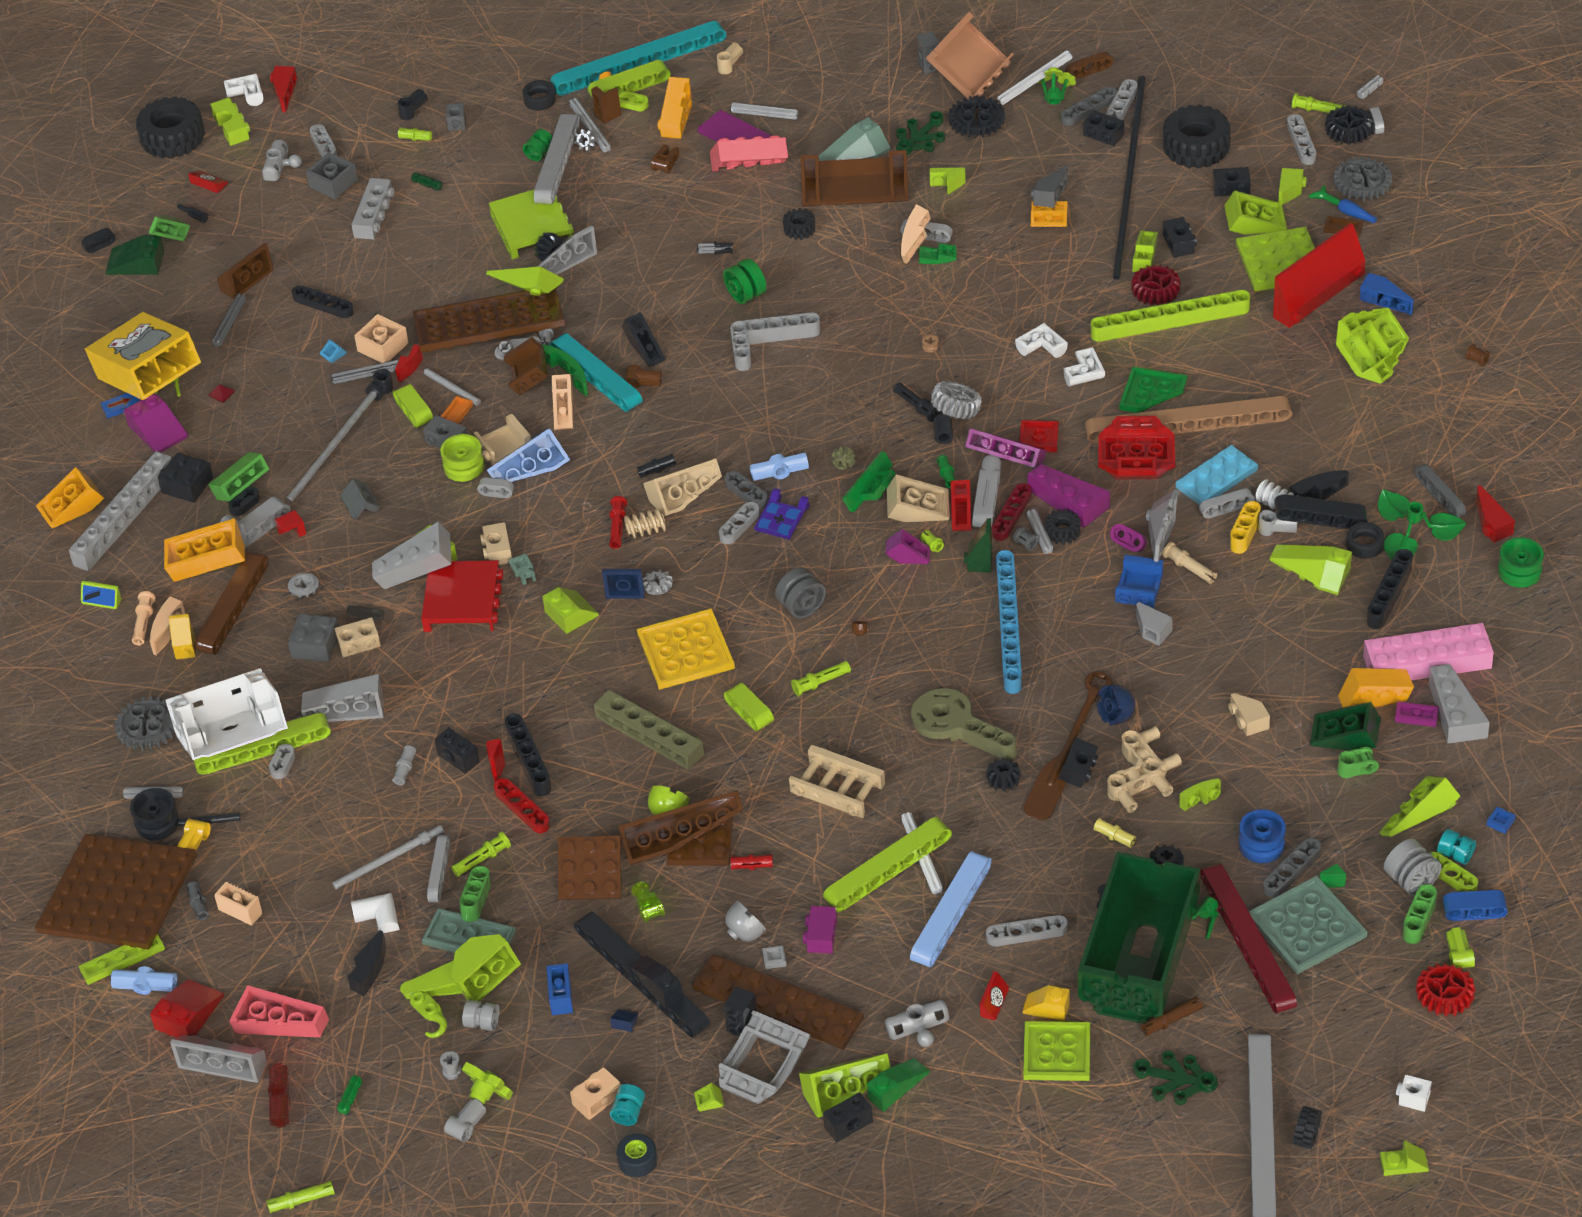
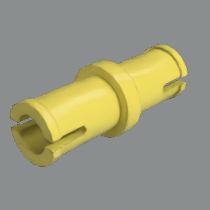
[1094,818,1136,848]

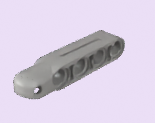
[972,455,1001,528]

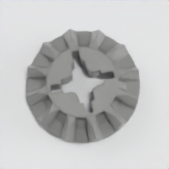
[643,569,673,595]
[288,573,319,598]

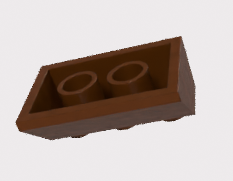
[217,243,273,299]

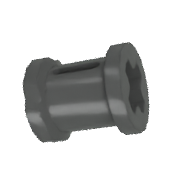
[1013,527,1039,551]

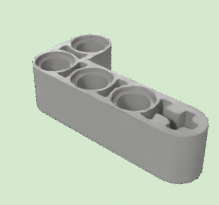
[220,496,291,548]

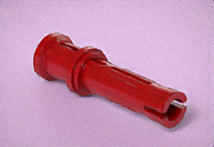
[609,496,627,549]

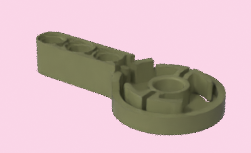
[911,688,1018,760]

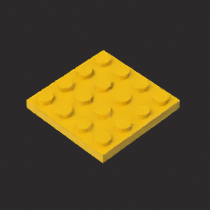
[636,608,735,690]

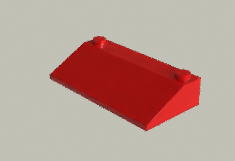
[1273,223,1365,328]

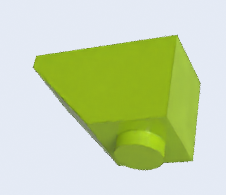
[1278,168,1307,205]

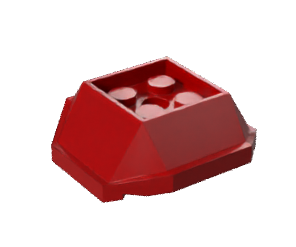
[1098,416,1175,480]

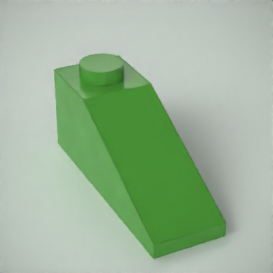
[149,215,191,241]

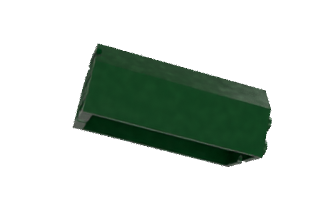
[1078,852,1200,1024]

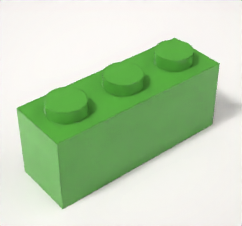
[208,452,269,501]

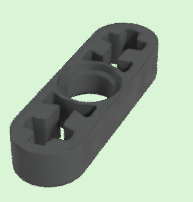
[724,471,768,509]

